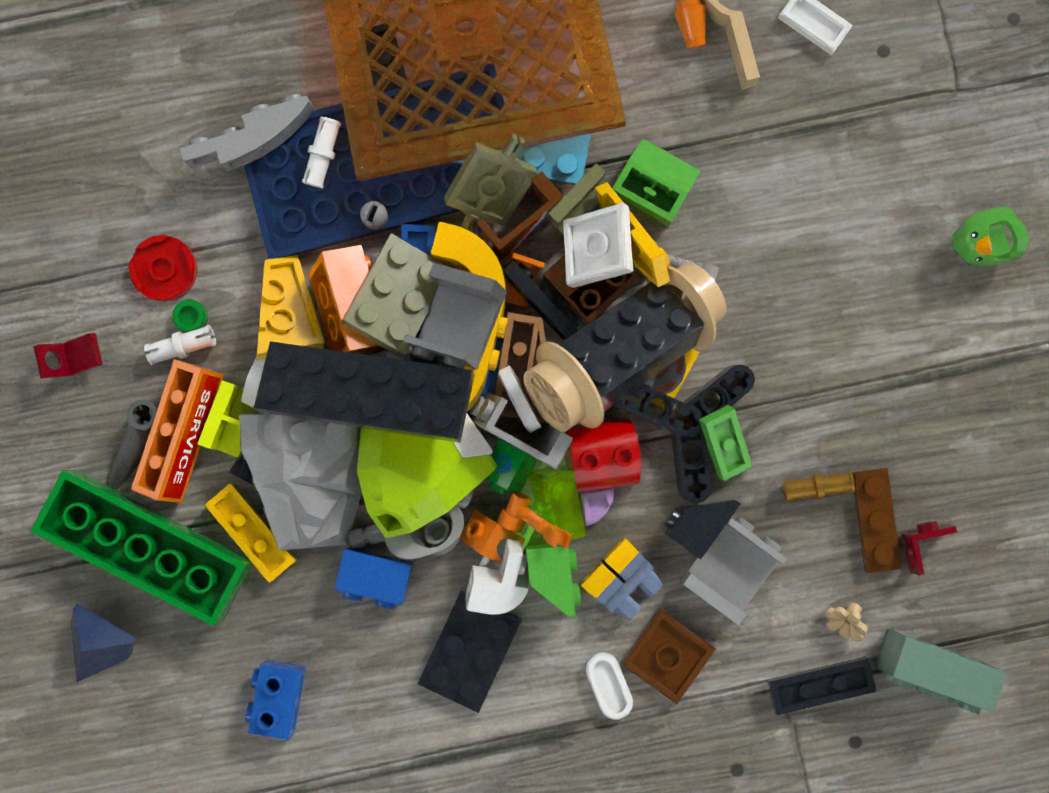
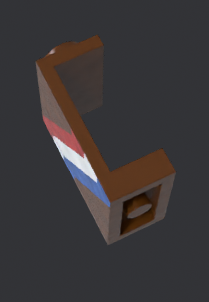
[477,171,563,260]

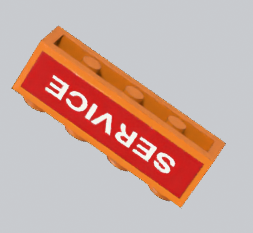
[131,359,224,503]

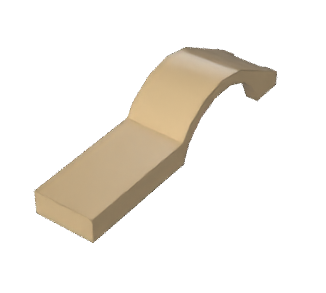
[702,0,760,90]

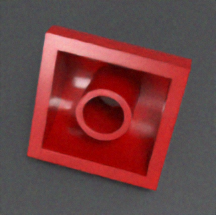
[562,418,641,494]

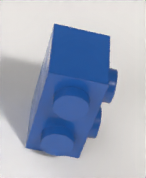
[245,660,306,740]

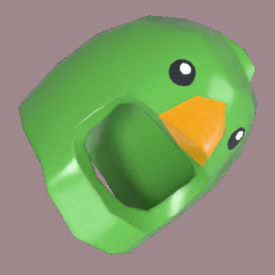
[952,206,1029,267]

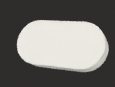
[498,365,542,433]
[586,652,633,720]

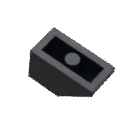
[664,499,741,559]

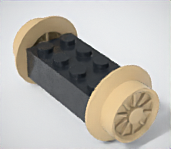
[524,263,726,432]

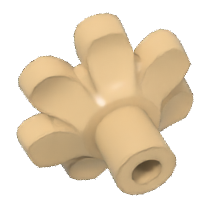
[825,603,868,642]

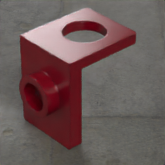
[33,333,103,379]
[902,521,958,576]

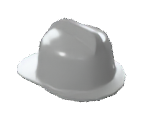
[385,505,464,560]

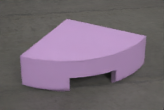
[580,488,614,526]

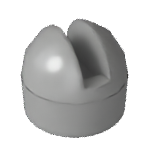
[360,201,388,230]

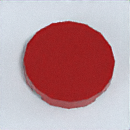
[129,235,198,302]

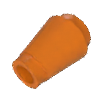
[673,0,706,49]

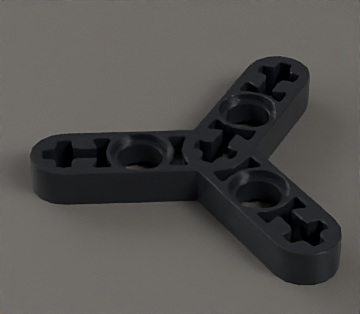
[613,365,755,503]

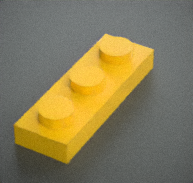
[205,483,297,583]

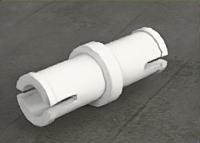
[302,117,341,189]
[144,325,216,365]

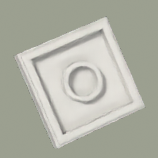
[563,203,633,288]

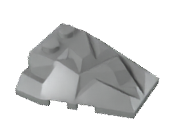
[239,413,362,550]

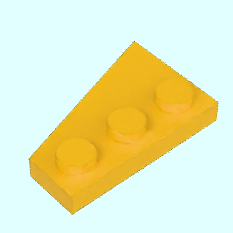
[595,182,670,287]
[256,255,324,360]

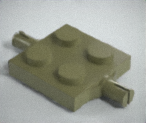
[444,134,537,232]

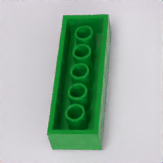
[30,470,253,626]

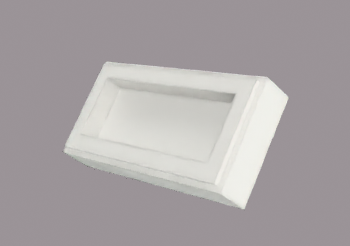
[778,0,853,55]

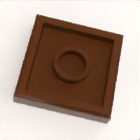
[621,608,716,704]

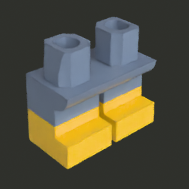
[580,537,663,621]

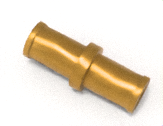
[783,471,855,502]

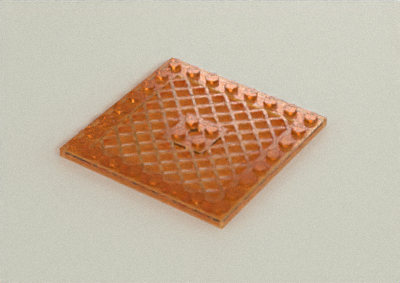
[323,0,626,181]

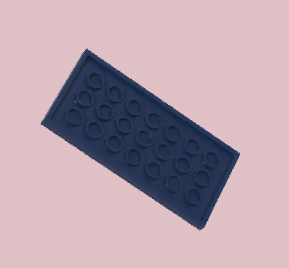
[244,63,528,259]

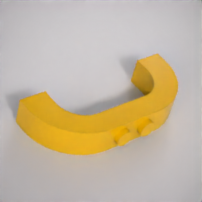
[431,222,508,412]

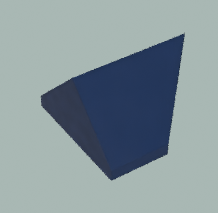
[71,604,136,682]

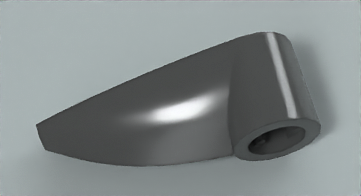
[109,400,159,489]

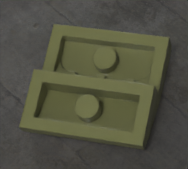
[548,163,612,241]

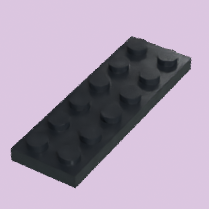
[253,341,475,443]

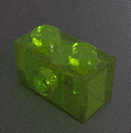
[528,464,587,544]

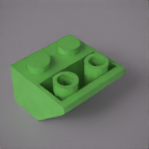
[612,139,700,229]
[526,543,581,617]

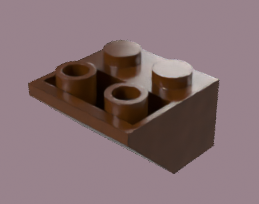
[543,254,640,324]

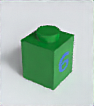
[486,439,538,496]

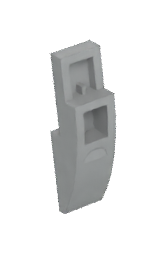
[179,94,314,171]

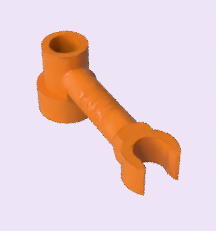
[497,491,572,549]

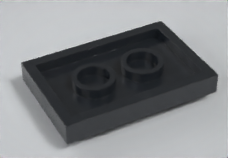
[417,590,522,713]

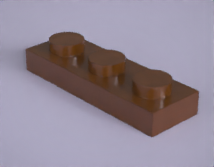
[852,468,902,573]

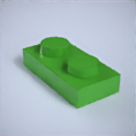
[699,405,752,481]

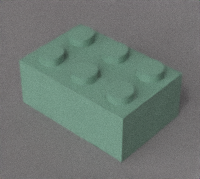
[875,629,1007,715]

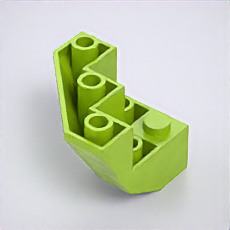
[357,428,497,538]

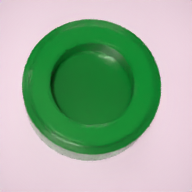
[172,299,208,333]

